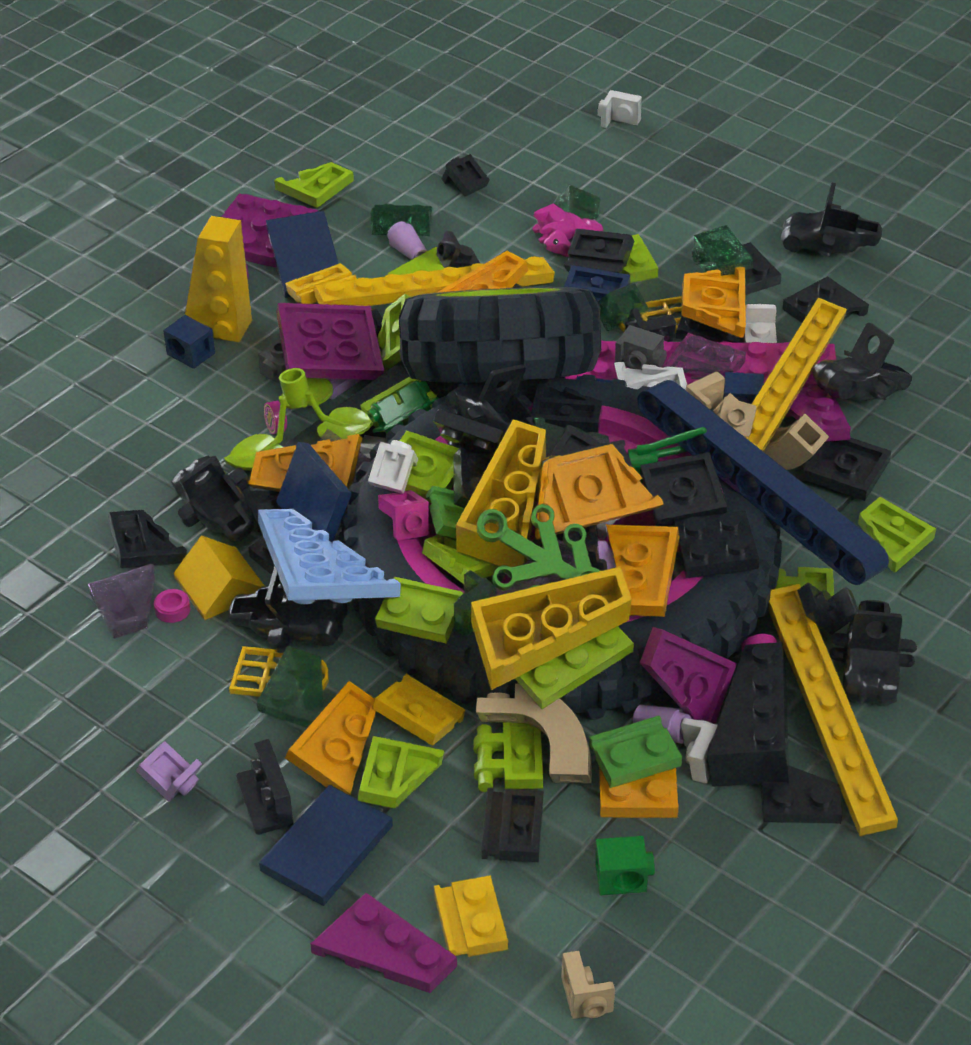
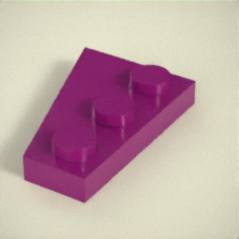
[785,384,851,441]
[640,627,737,724]
[310,893,457,993]

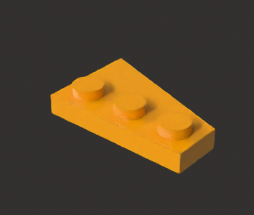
[437,250,528,293]
[249,434,362,492]
[606,525,679,617]
[285,681,376,795]

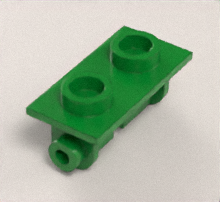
[367,380,439,434]

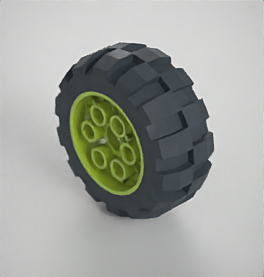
[399,287,602,383]

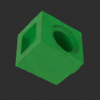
[595,836,655,895]

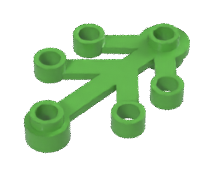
[477,504,600,591]

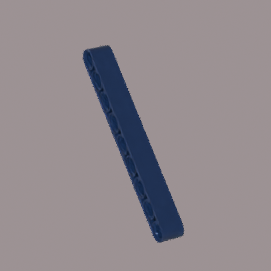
[637,380,889,585]

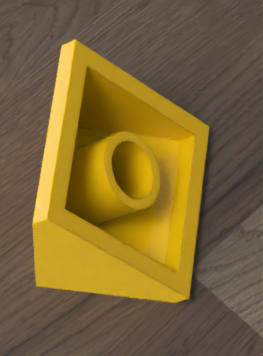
[174,535,265,620]

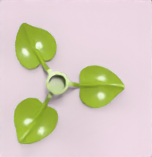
[224,368,374,470]

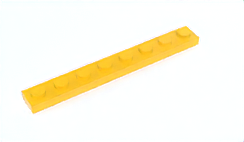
[314,256,555,306]
[747,298,847,452]
[768,584,898,836]

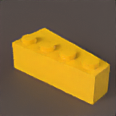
[185,216,252,342]
[456,419,546,567]
[471,566,632,690]

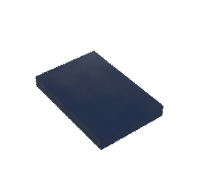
[266,211,339,298]
[276,442,351,543]
[259,785,393,906]

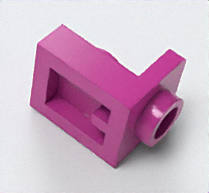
[378,490,429,540]

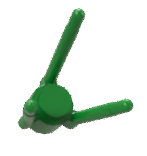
[628,427,707,483]

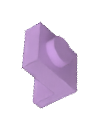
[136,741,202,802]

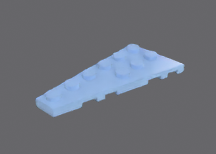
[258,509,401,604]

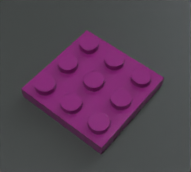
[221,193,318,268]
[276,303,384,380]

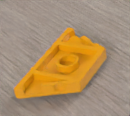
[681,267,746,338]
[535,444,664,540]

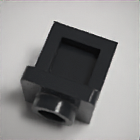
[625,308,677,342]

